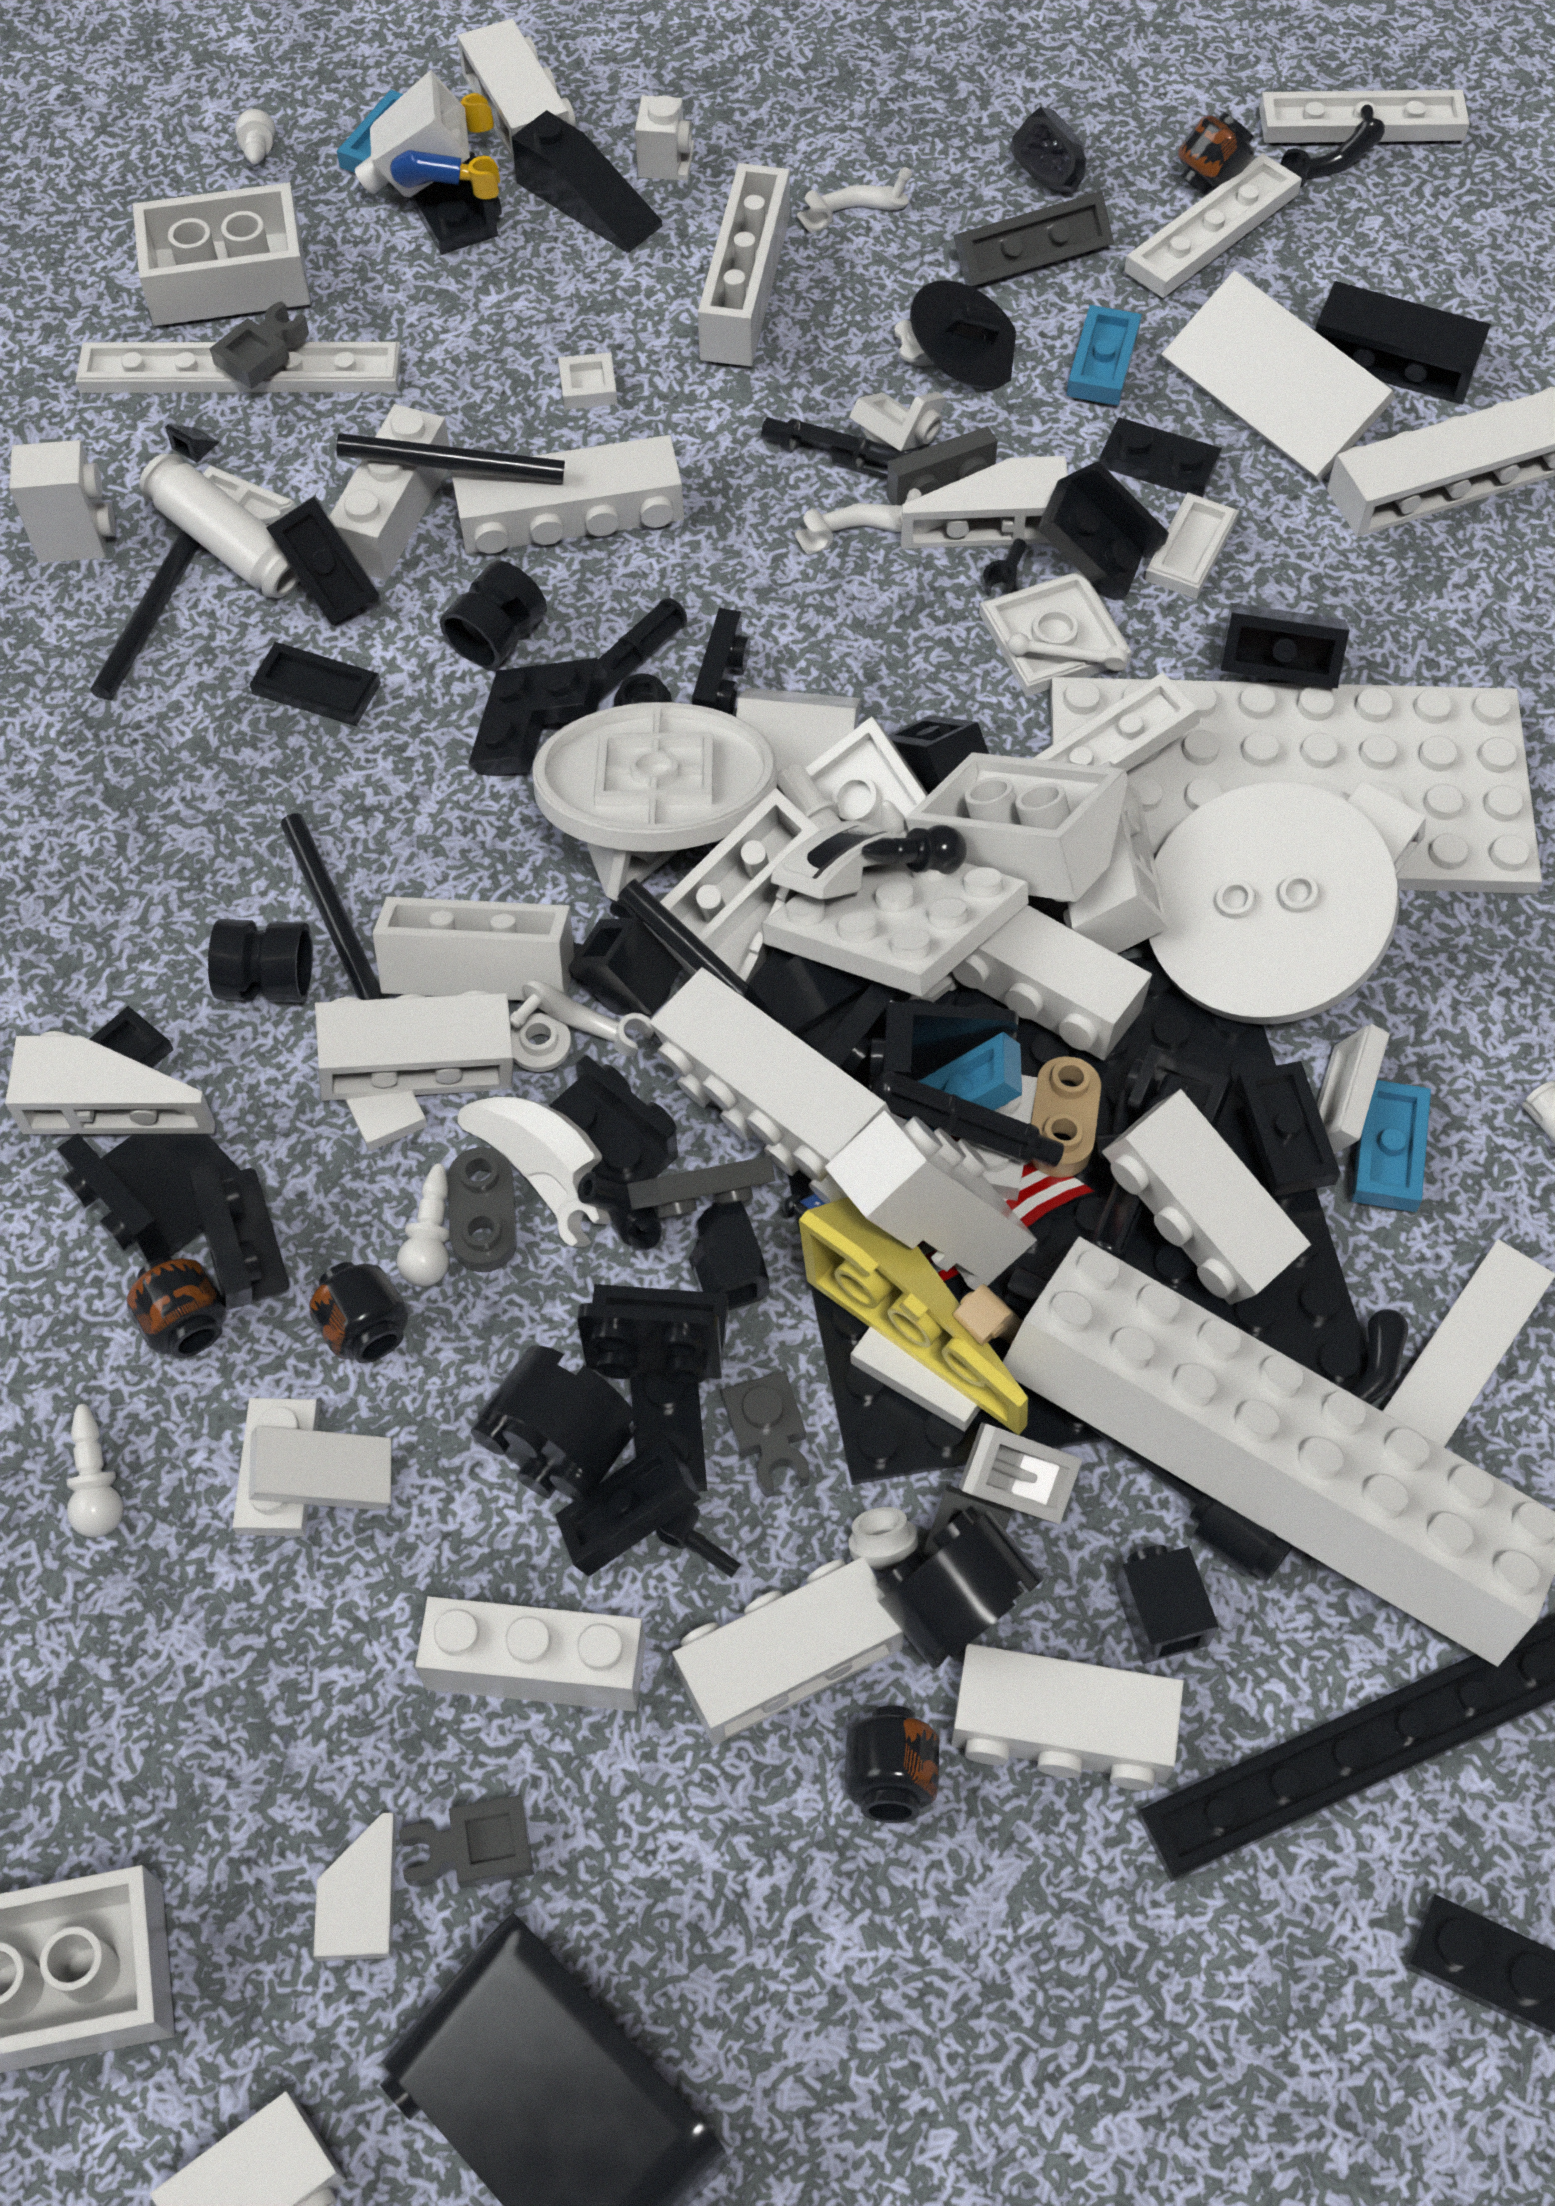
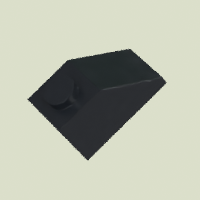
[888,715,989,795]

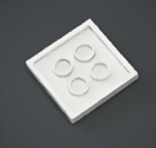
[762,862,1029,997]

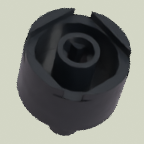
[471,1345,638,1502]
[876,1505,1044,1670]

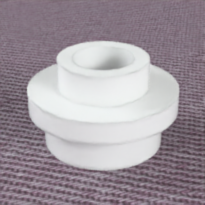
[511,1013,571,1072]
[848,1507,919,1570]

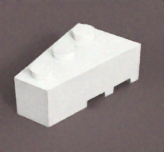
[643,788,820,984]
[825,1110,1037,1290]

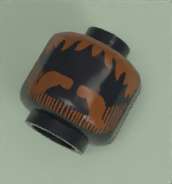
[1178,111,1255,195]
[126,1257,227,1358]
[309,1262,408,1363]
[844,1705,940,1823]

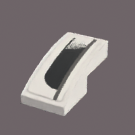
[771,820,903,900]

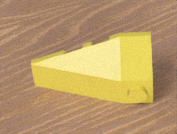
[799,1197,1028,1435]

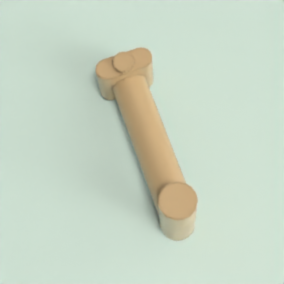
[953,1284,1023,1346]

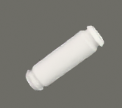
[139,453,301,598]

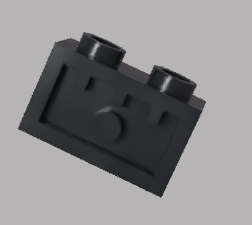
[408,151,502,255]
[1038,462,1169,600]
[549,1055,678,1183]
[189,1161,289,1310]

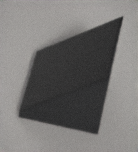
[165,424,219,463]

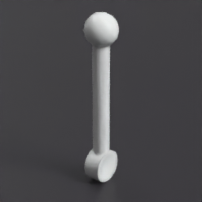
[1008,633,1129,671]

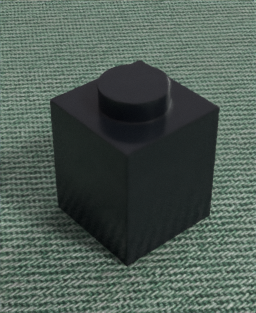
[568,918,683,1015]
[1115,1545,1219,1665]

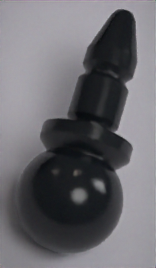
[861,825,967,875]

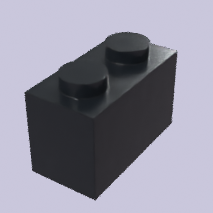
[1220,603,1350,688]

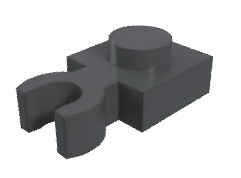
[209,301,309,389]
[721,1371,809,1498]
[399,1795,534,1889]

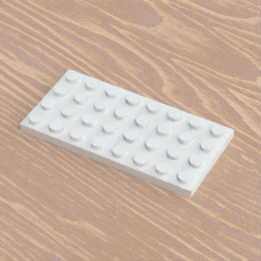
[1050,677,1542,894]

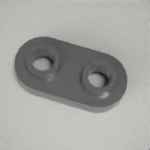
[448,1147,517,1272]

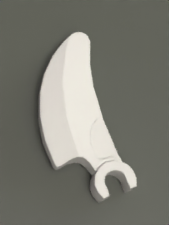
[458,1097,611,1247]

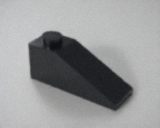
[511,110,663,253]

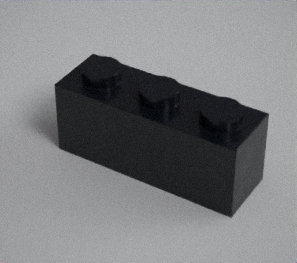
[1315,281,1491,405]

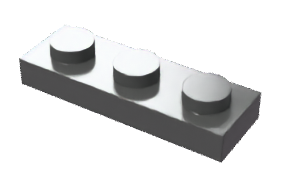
[953,191,1114,286]

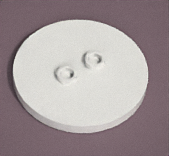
[533,702,777,852]
[1149,782,1399,1024]

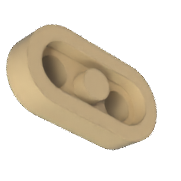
[1030,1056,1101,1178]

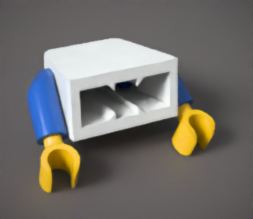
[355,70,500,199]

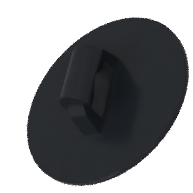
[910,280,1016,389]

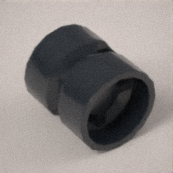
[439,560,547,671]
[208,919,313,1003]

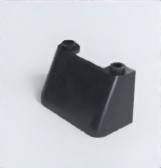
[379,1913,729,2206]

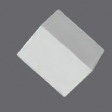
[736,688,861,773]

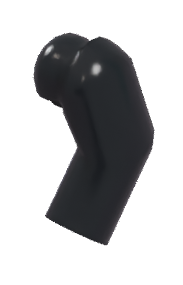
[578,1172,662,1251]

